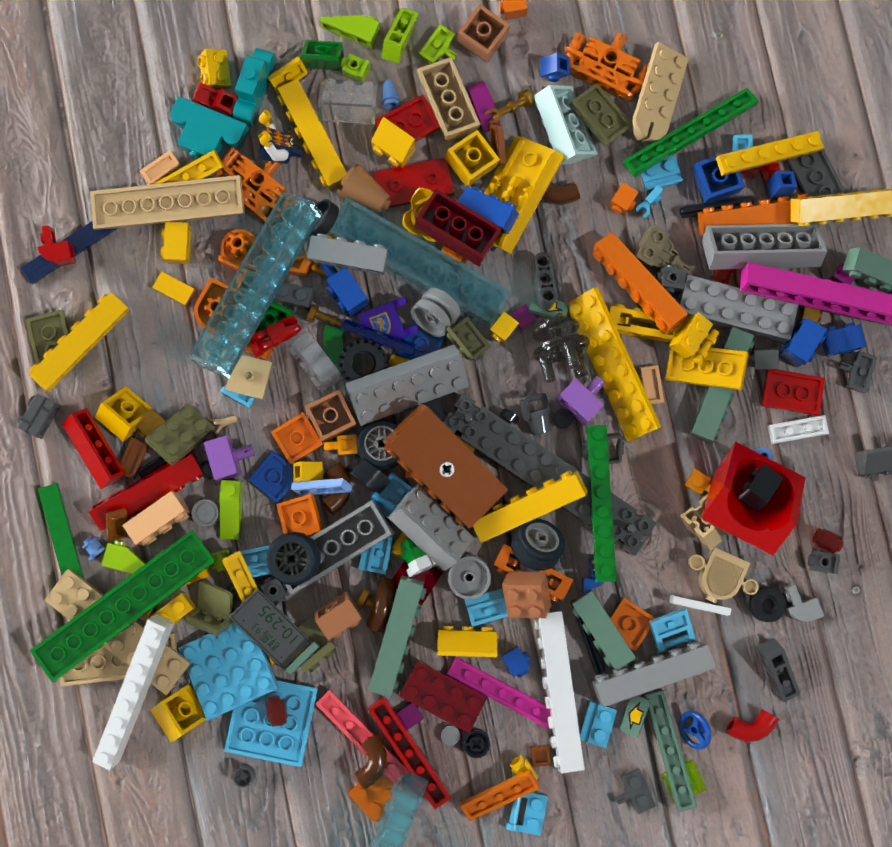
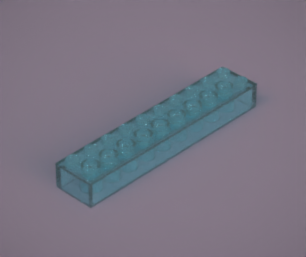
[188,192,322,378]
[328,197,512,328]

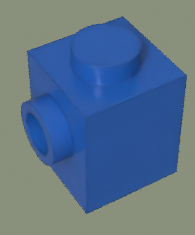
[540,53,570,82]
[766,171,797,199]
[501,645,531,678]

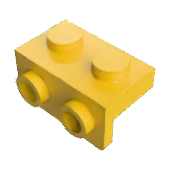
[198,49,231,89]

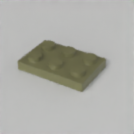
[569,83,633,147]
[25,309,78,365]
[145,404,215,466]

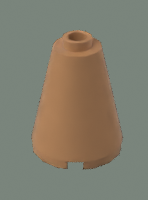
[337,163,391,212]

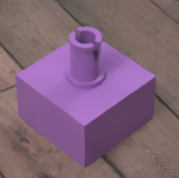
[557,376,605,425]
[203,436,255,482]

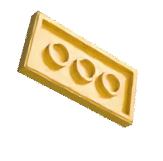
[665,346,749,391]

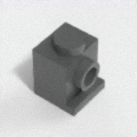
[807,551,840,574]

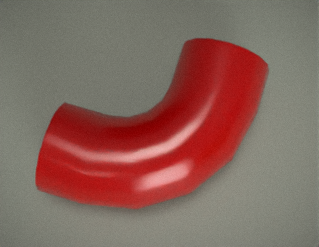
[726,709,780,742]

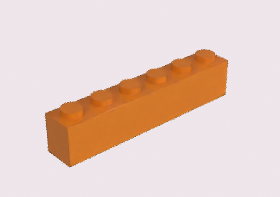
[697,193,811,236]
[592,232,688,334]

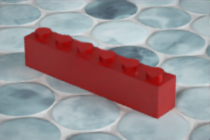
[89,450,203,531]
[368,696,451,810]

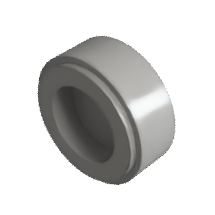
[441,725,460,746]

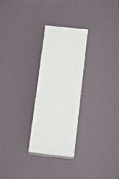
[768,415,829,444]
[669,595,731,616]

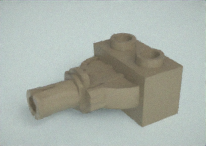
[632,224,693,276]

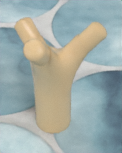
[207,415,238,434]

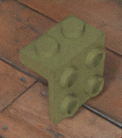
[446,317,491,361]
[185,580,233,636]
[298,617,337,673]

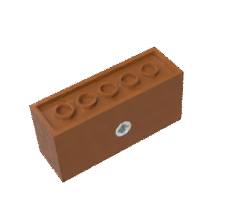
[383,403,508,529]

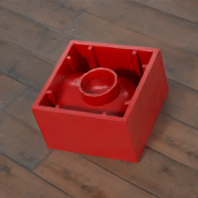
[701,441,806,556]

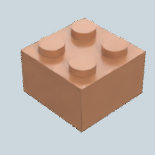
[457,4,510,63]
[305,389,358,443]
[502,572,551,618]
[314,591,362,640]

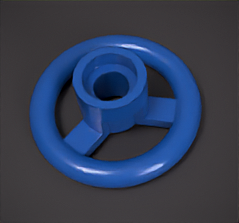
[679,711,712,749]

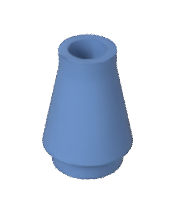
[382,80,400,110]

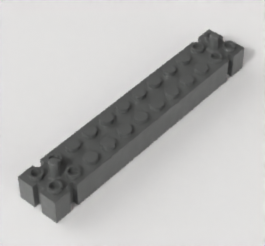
[443,393,657,556]

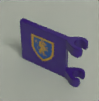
[358,296,419,346]

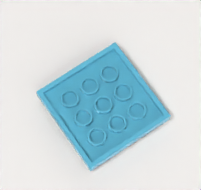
[178,622,279,721]
[224,679,318,767]

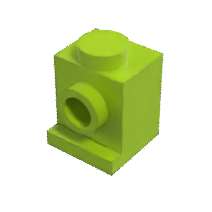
[340,53,371,84]

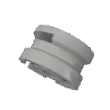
[191,499,220,527]

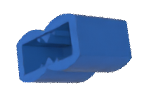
[822,322,866,357]

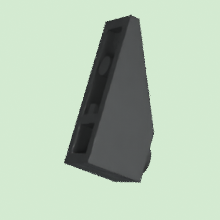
[756,638,801,703]

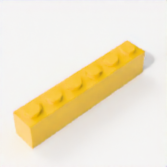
[277,78,347,191]
[791,188,892,226]
[28,292,129,393]
[473,470,588,543]

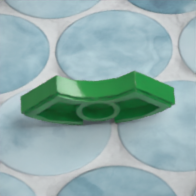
[323,324,354,370]

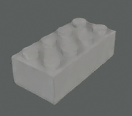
[388,484,474,571]

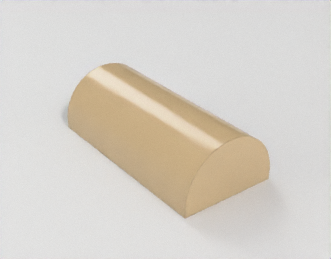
[417,57,480,141]

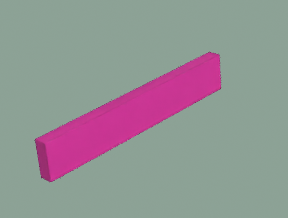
[446,656,550,730]

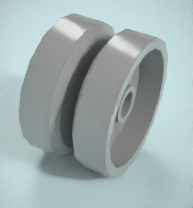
[411,288,461,337]
[448,554,491,600]

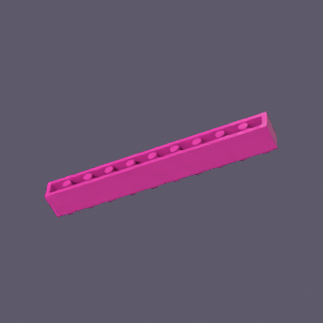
[740,262,892,325]

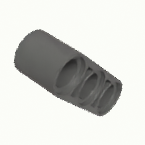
[531,252,557,310]

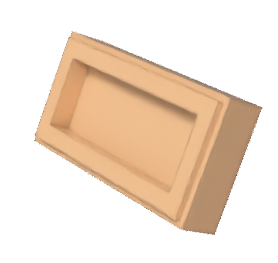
[139,150,182,185]
[639,365,664,405]

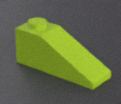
[381,7,419,64]
[319,15,380,49]
[220,480,244,540]
[101,540,147,574]

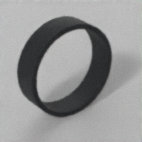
[303,199,339,238]

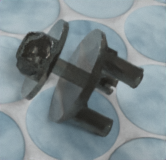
[532,313,590,383]

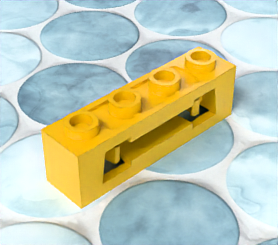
[608,304,684,343]

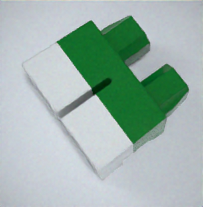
[400,538,438,577]

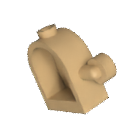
[688,547,759,604]

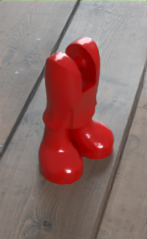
[242,316,302,359]

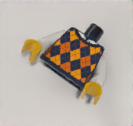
[258,110,303,164]

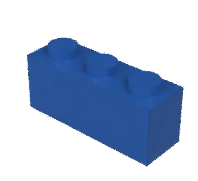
[458,186,519,234]

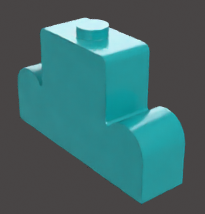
[233,48,277,128]
[171,96,250,159]

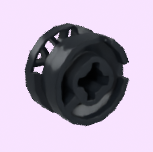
[463,728,490,758]

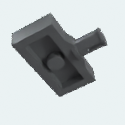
[838,351,878,394]
[615,768,656,814]

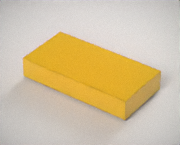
[152,271,196,306]

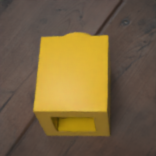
[489,312,519,344]
[293,461,324,482]

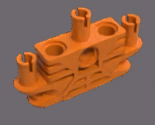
[564,32,648,101]
[213,147,299,226]

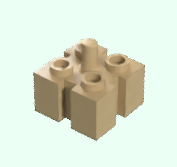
[680,494,730,551]

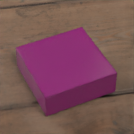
[510,304,537,331]
[397,703,424,729]

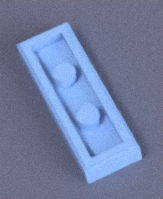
[291,478,352,496]

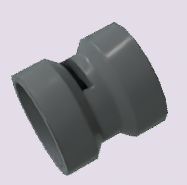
[233,764,256,788]

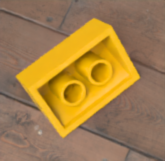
[437,626,497,657]

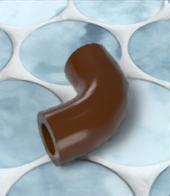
[542,181,580,205]
[321,461,351,515]
[366,578,396,632]
[355,733,387,789]

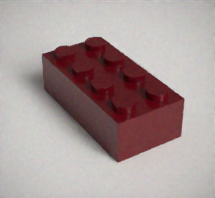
[414,189,502,267]
[399,659,487,733]

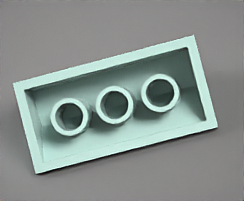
[534,85,597,165]

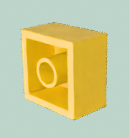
[444,130,500,187]

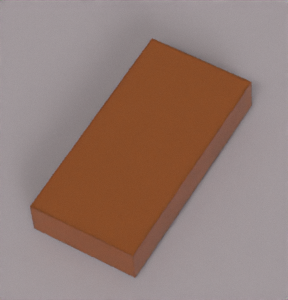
[489,123,507,164]
[120,437,149,480]
[106,508,127,542]

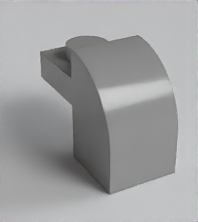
[783,584,824,622]

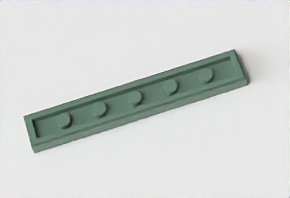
[644,690,697,813]

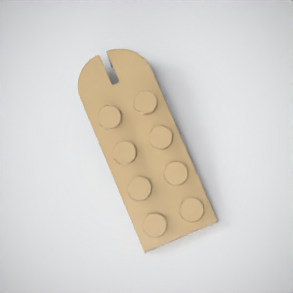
[633,42,689,143]

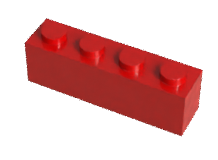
[62,408,126,489]

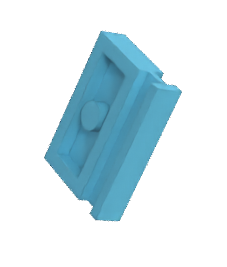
[641,155,683,192]
[358,536,394,575]
[234,545,271,577]
[464,589,508,627]
[579,701,617,748]

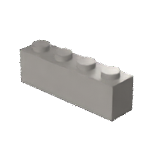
[307,234,389,275]

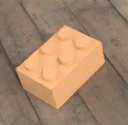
[122,491,192,546]

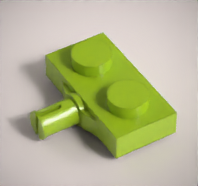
[419,24,458,64]

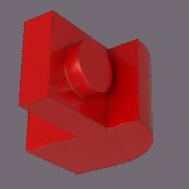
[192,82,238,116]
[37,225,76,266]

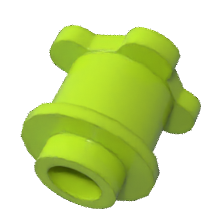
[211,549,229,572]

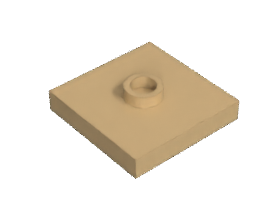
[225,353,273,400]

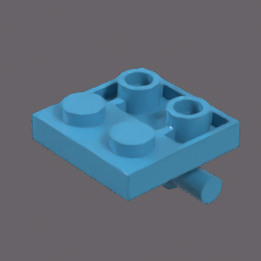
[369,472,413,518]

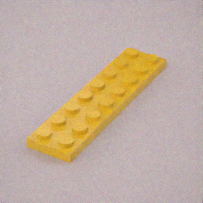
[567,287,661,442]

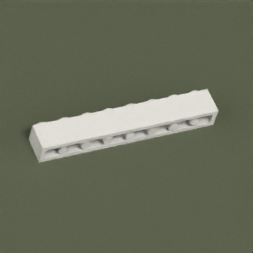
[534,611,585,774]
[92,615,174,771]

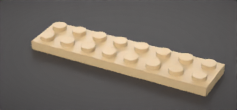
[90,175,245,230]
[44,569,192,695]

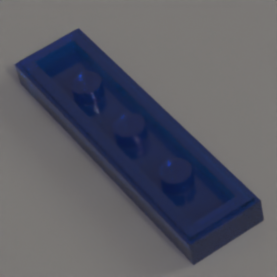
[340,319,417,355]

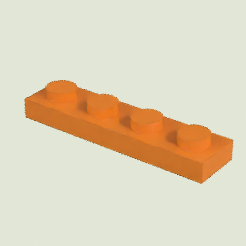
[460,769,540,821]

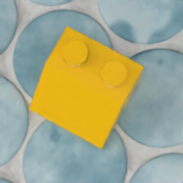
[371,117,416,168]
[95,386,154,442]
[150,684,206,743]

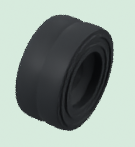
[749,587,786,622]

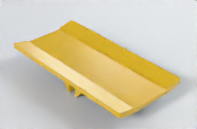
[484,135,565,255]

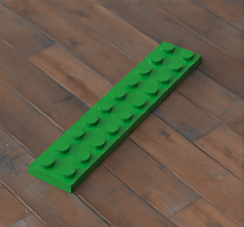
[30,530,216,683]

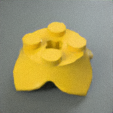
[402,187,437,242]

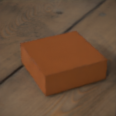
[530,744,552,767]

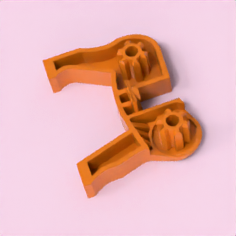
[194,229,314,361]

